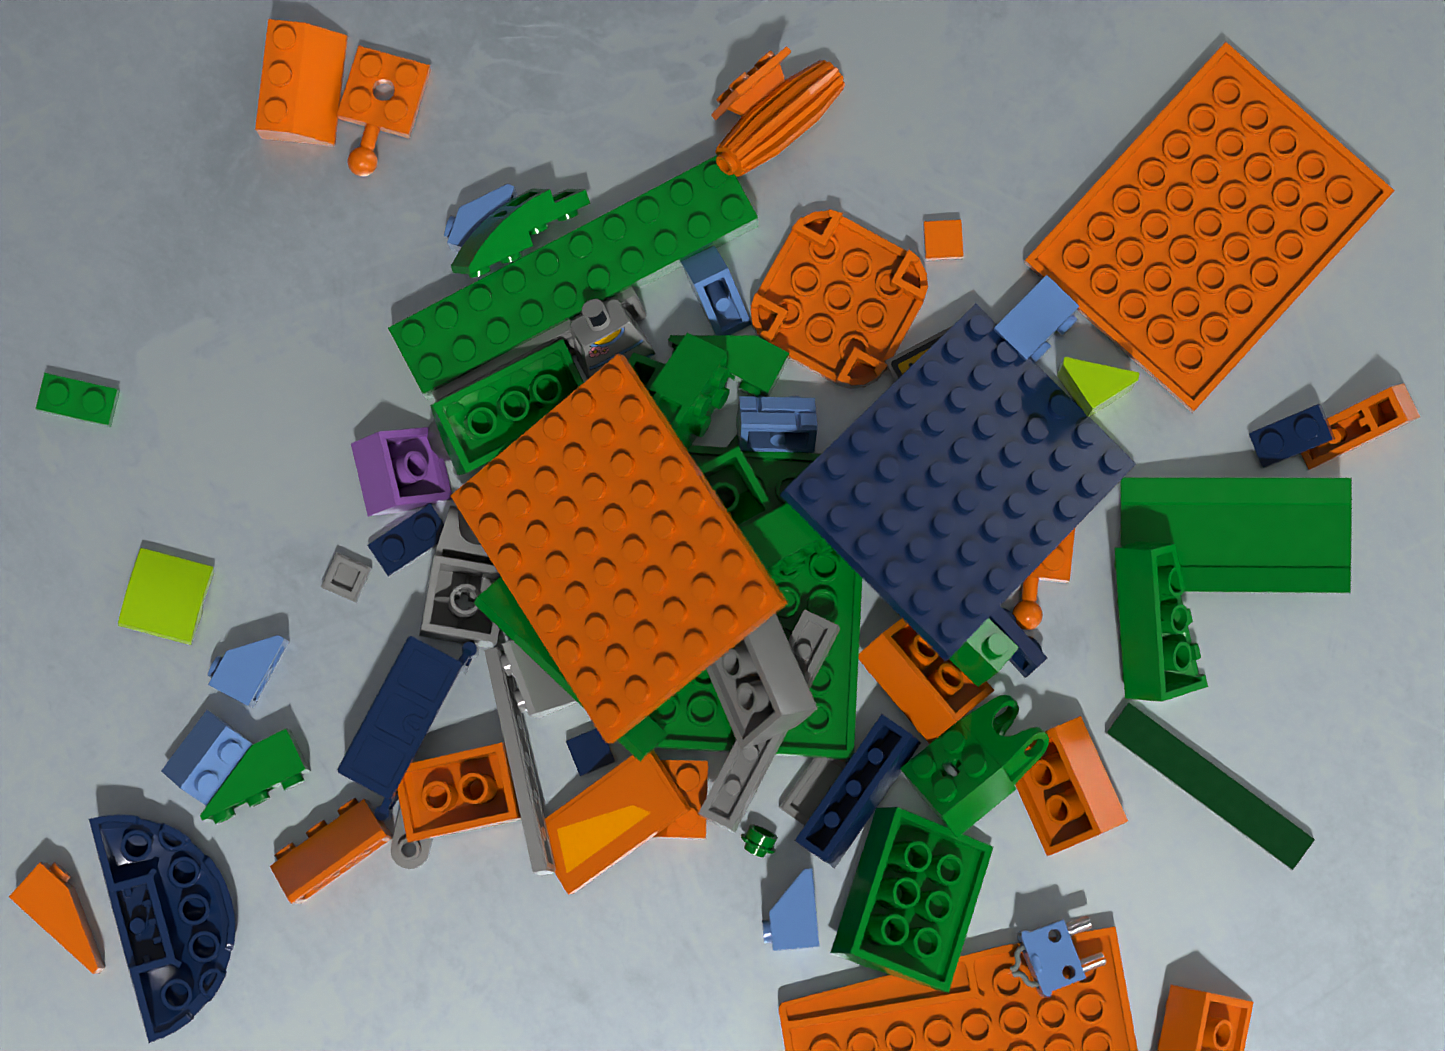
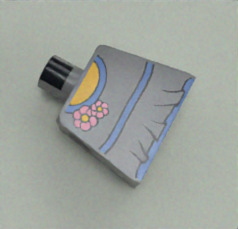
[570,299,656,379]

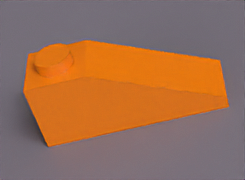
[1301,383,1420,470]
[9,862,105,974]

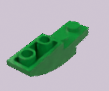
[451,188,590,278]

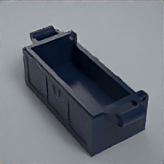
[337,636,479,821]

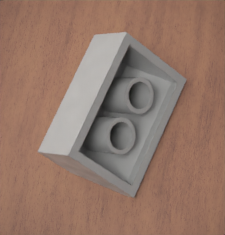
[706,613,818,750]

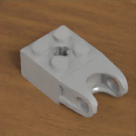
[419,506,501,648]

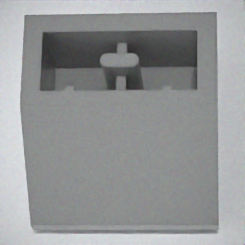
[500,640,578,718]

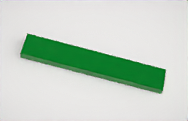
[474,577,668,762]

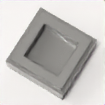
[321,552,372,603]

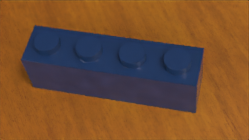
[794,714,921,868]

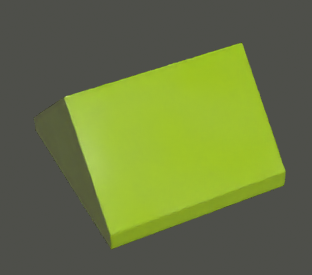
[1057,357,1140,417]

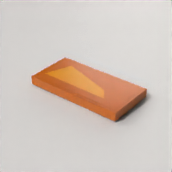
[545,750,691,895]

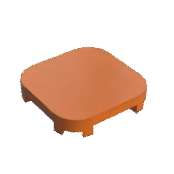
[751,209,928,389]

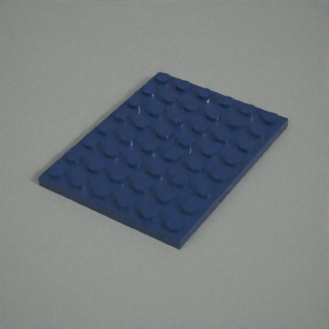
[780,304,1136,662]

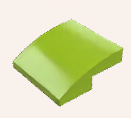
[118,548,214,645]

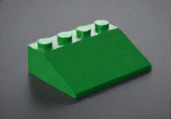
[830,807,994,993]

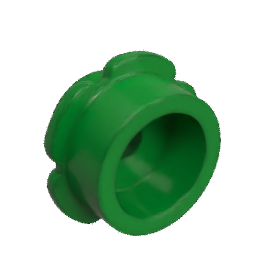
[741,824,778,857]

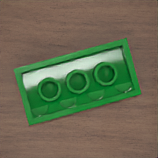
[430,339,584,475]

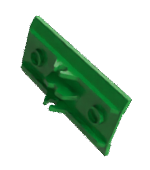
[1120,477,1352,594]

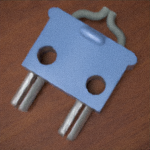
[1010,916,1106,997]

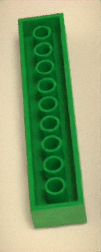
[388,155,758,400]

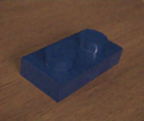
[1249,404,1335,468]
[367,503,444,578]
[989,606,1048,678]

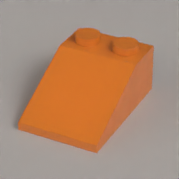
[397,742,521,843]

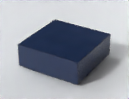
[566,728,616,777]

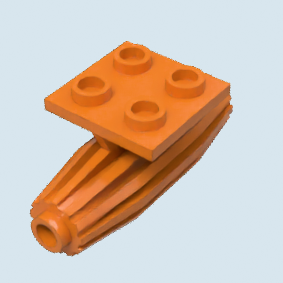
[711,46,845,177]

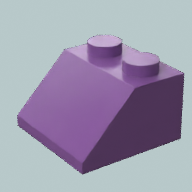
[351,427,452,517]

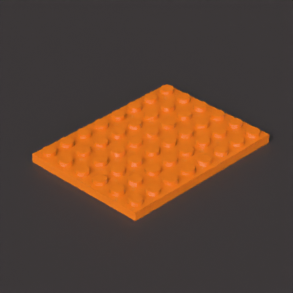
[1024,42,1395,413]
[450,354,788,743]

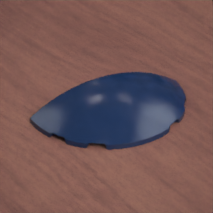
[89,815,235,1043]

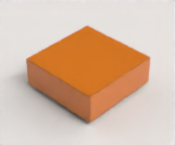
[923,220,964,261]

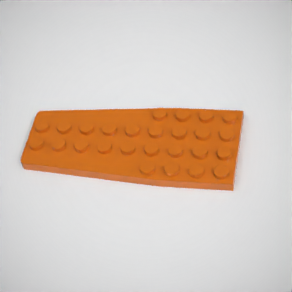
[779,926,1138,1051]

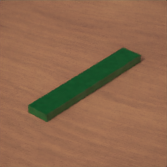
[1105,703,1315,870]

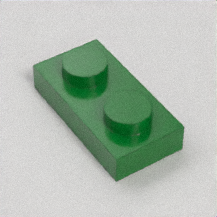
[35,373,120,427]

